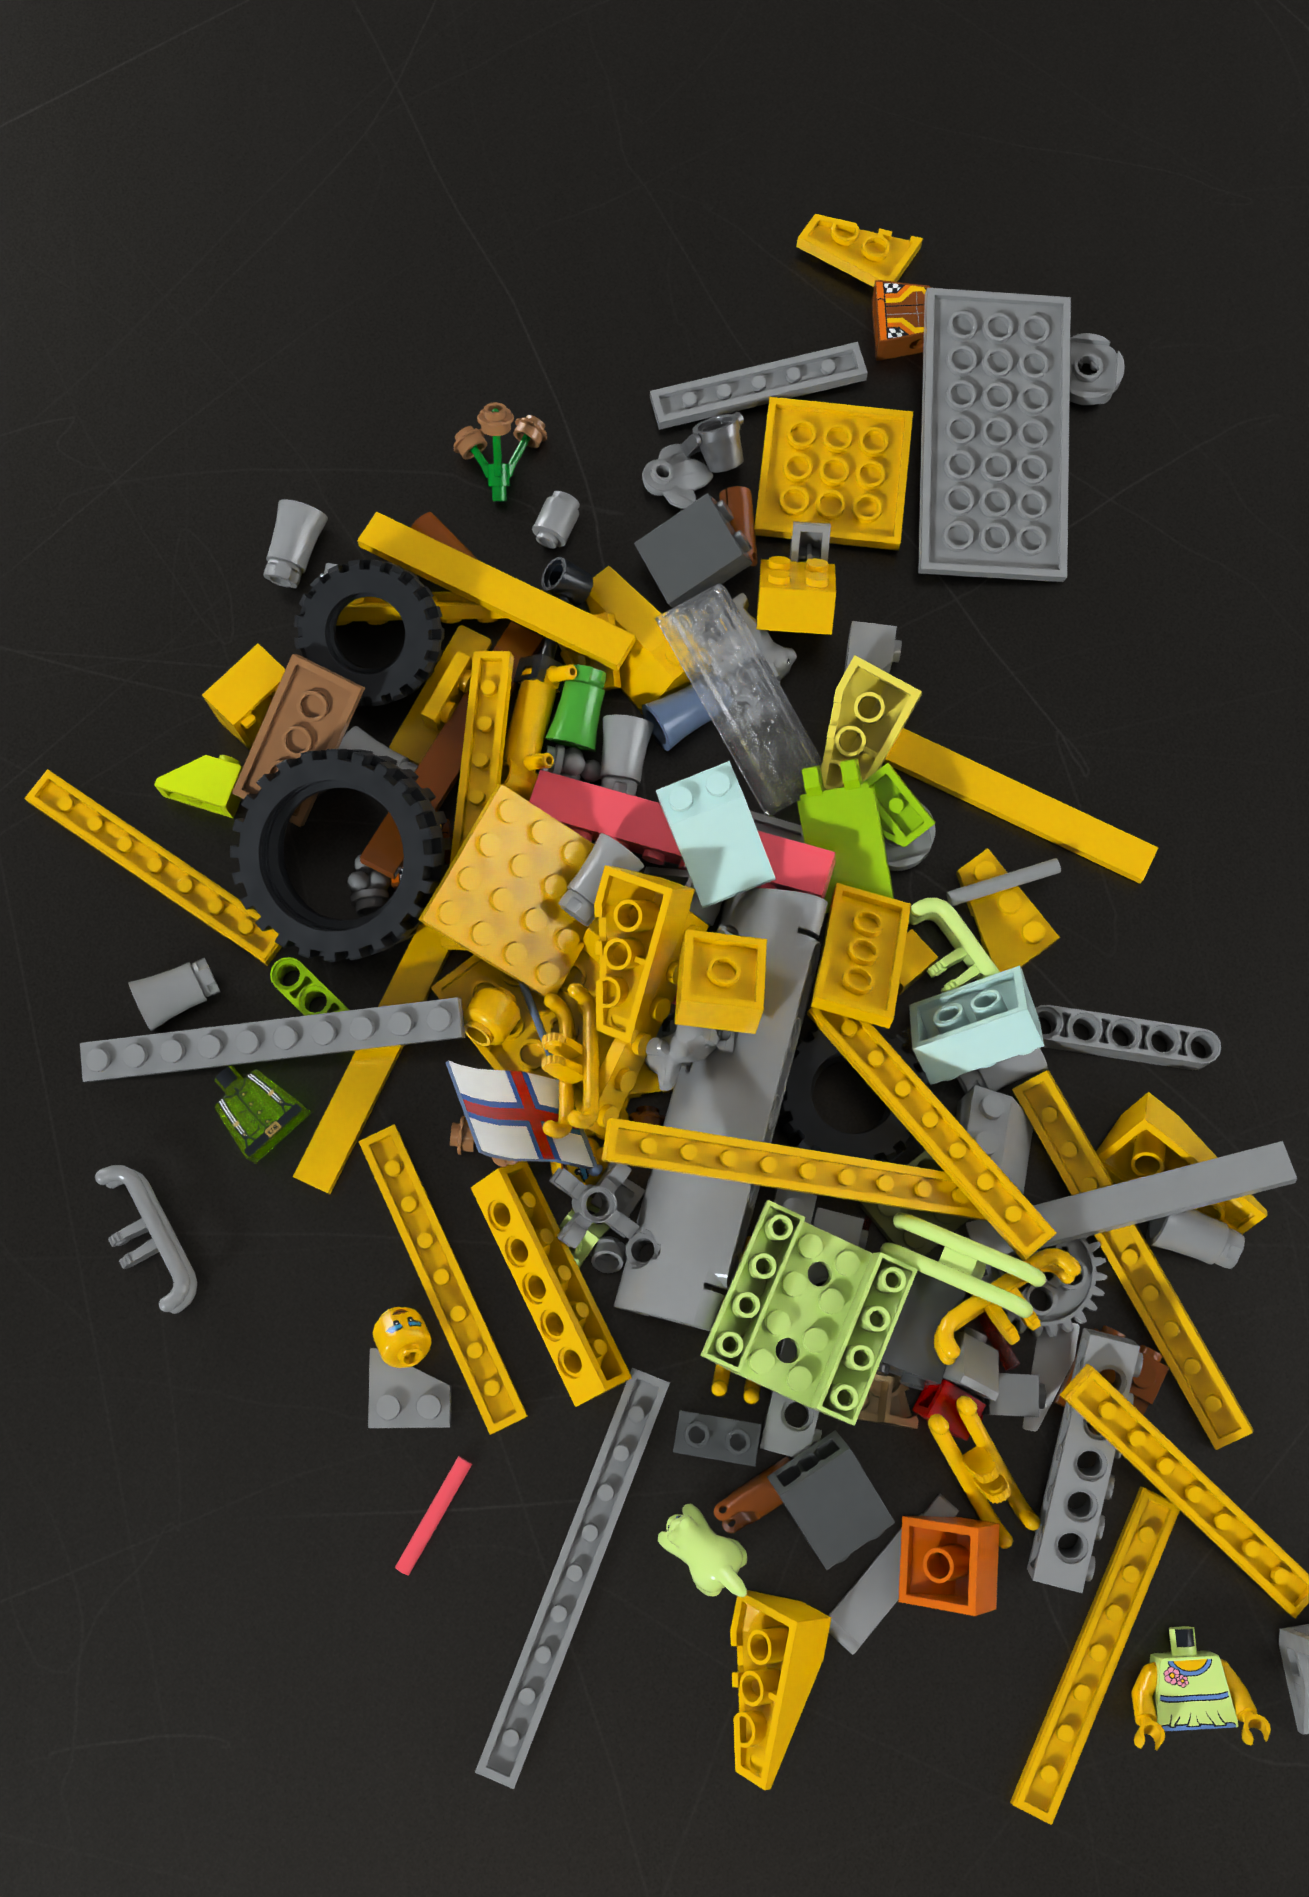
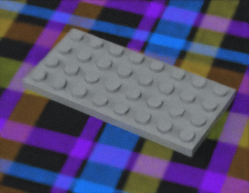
[918,287,1071,582]

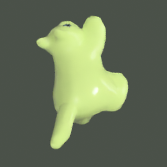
[658,1503,747,1597]

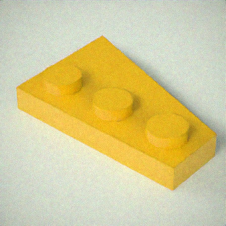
[796,214,923,287]
[956,848,1060,972]

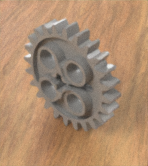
[982,1236,1107,1338]

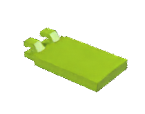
[797,758,895,913]

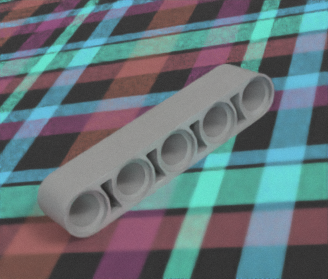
[1035,1005,1221,1070]

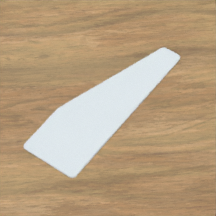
[1023,1323,1080,1432]

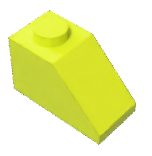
[154,755,243,819]

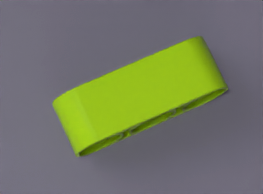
[270,957,349,1016]

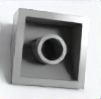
[955,1085,1033,1194]

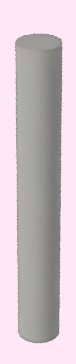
[946,858,1061,906]

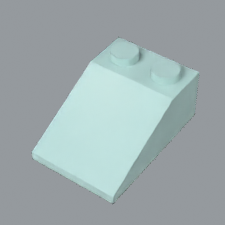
[656,761,776,908]

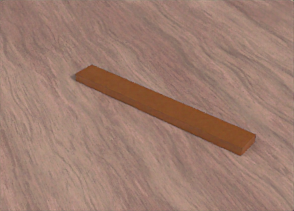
[360,621,544,880]

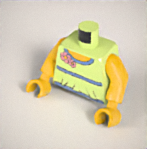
[1131,1626,1271,1751]

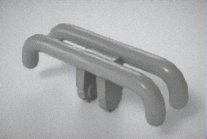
[95,1165,198,1314]

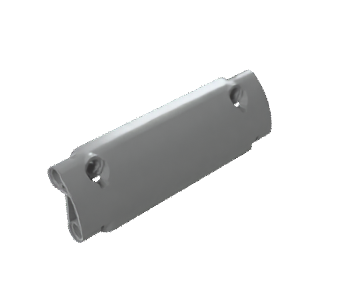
[613,888,828,1331]

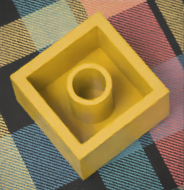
[756,556,836,635]

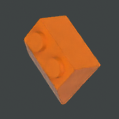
[898,1515,1000,1616]

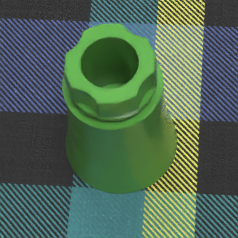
[545,664,607,752]

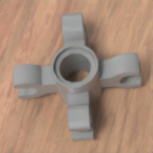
[549,1162,640,1249]

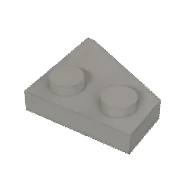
[368,1348,452,1428]

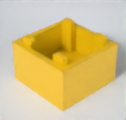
[202,643,285,751]
[674,929,767,1034]

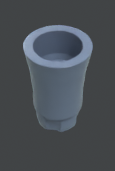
[642,676,731,751]

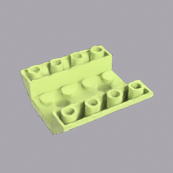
[700,1200,918,1426]

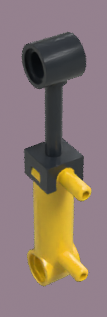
[501,557,593,801]

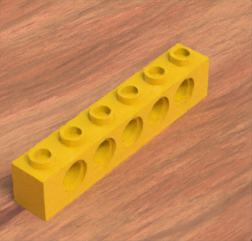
[470,1161,632,1407]

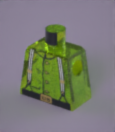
[214,1066,311,1164]

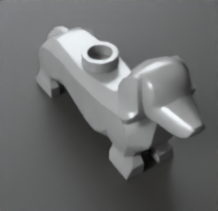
[646,925,735,1091]

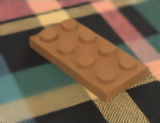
[232,654,365,827]

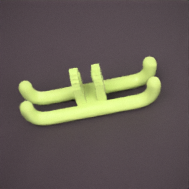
[909,898,1000,993]
[880,1212,1046,1318]

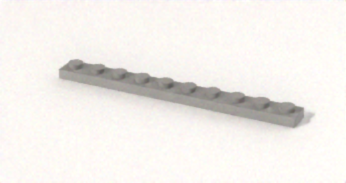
[80,997,465,1082]
[475,1368,670,1789]

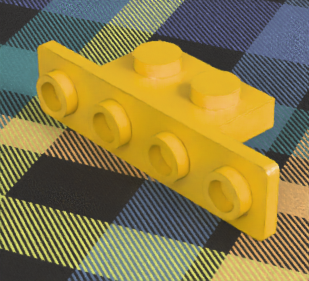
[389,625,492,765]

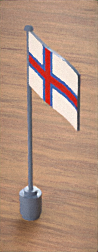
[446,982,603,1176]

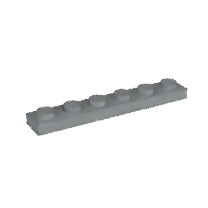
[650,342,868,430]

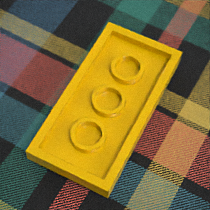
[811,883,911,1029]

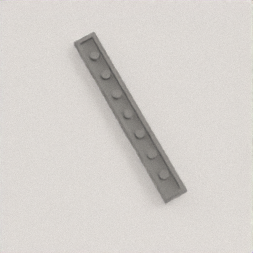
[966,1141,1297,1256]

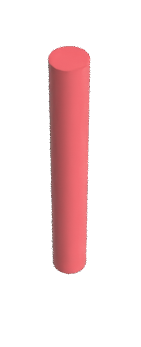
[395,1456,472,1576]

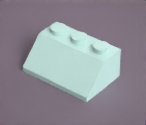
[909,965,1044,1085]

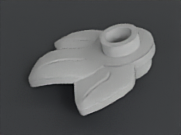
[642,444,713,509]

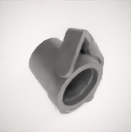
[680,412,744,473]

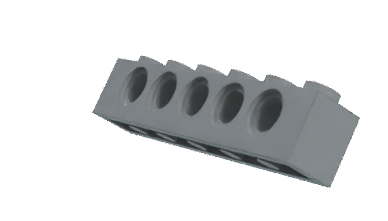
[758,1207,869,1458]
[1027,1328,1143,1593]

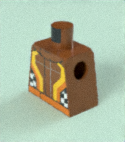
[872,280,932,361]

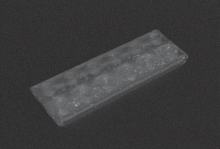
[655,583,822,816]

